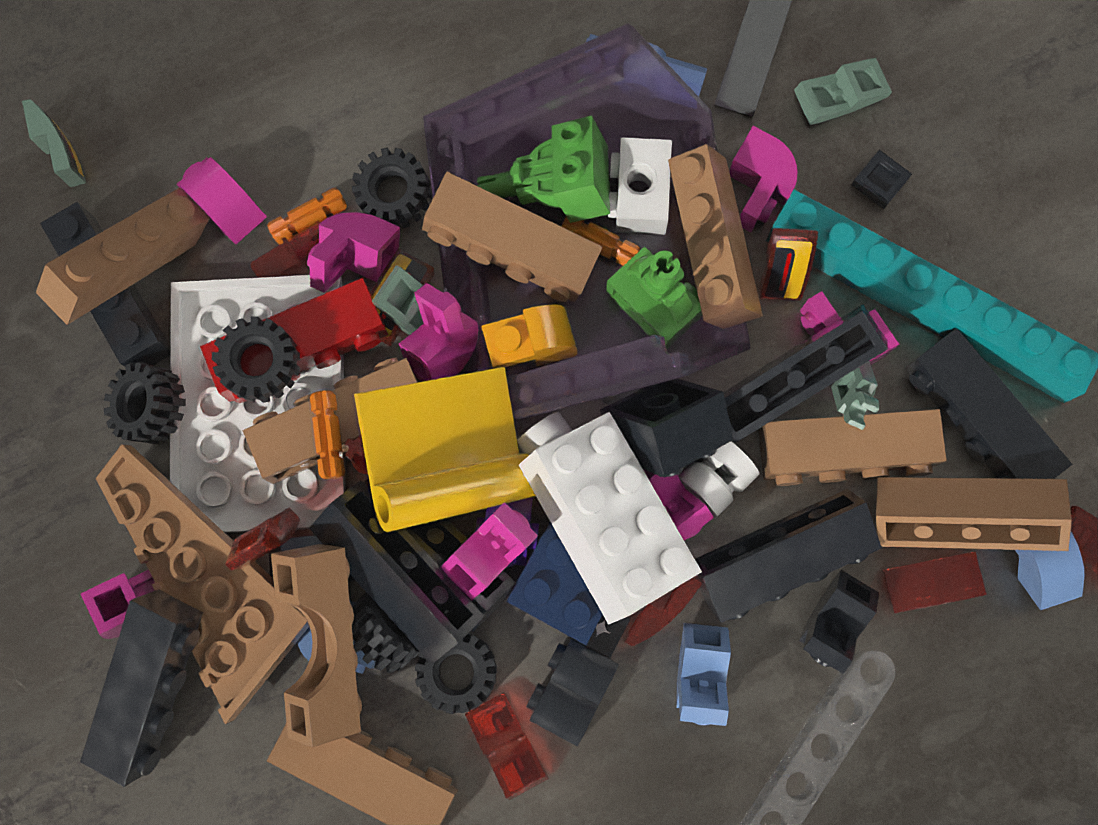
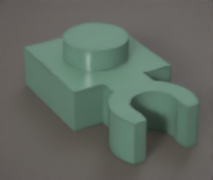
[831,361,879,430]

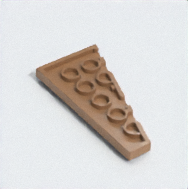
[96,444,309,724]

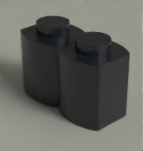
[526,639,619,747]

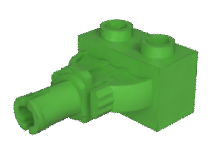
[477,115,610,223]
[606,246,702,352]

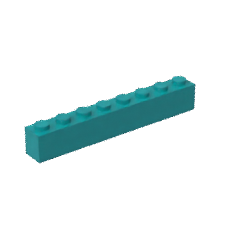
[766,189,1098,403]

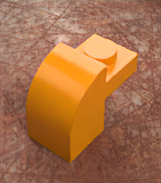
[481,305,577,369]

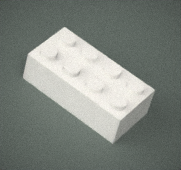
[519,412,702,625]

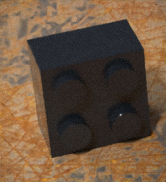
[600,376,733,477]

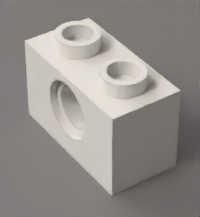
[608,137,672,235]

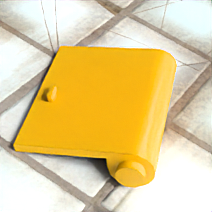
[354,367,536,532]

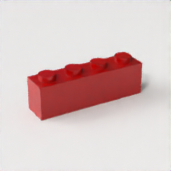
[200,278,389,403]

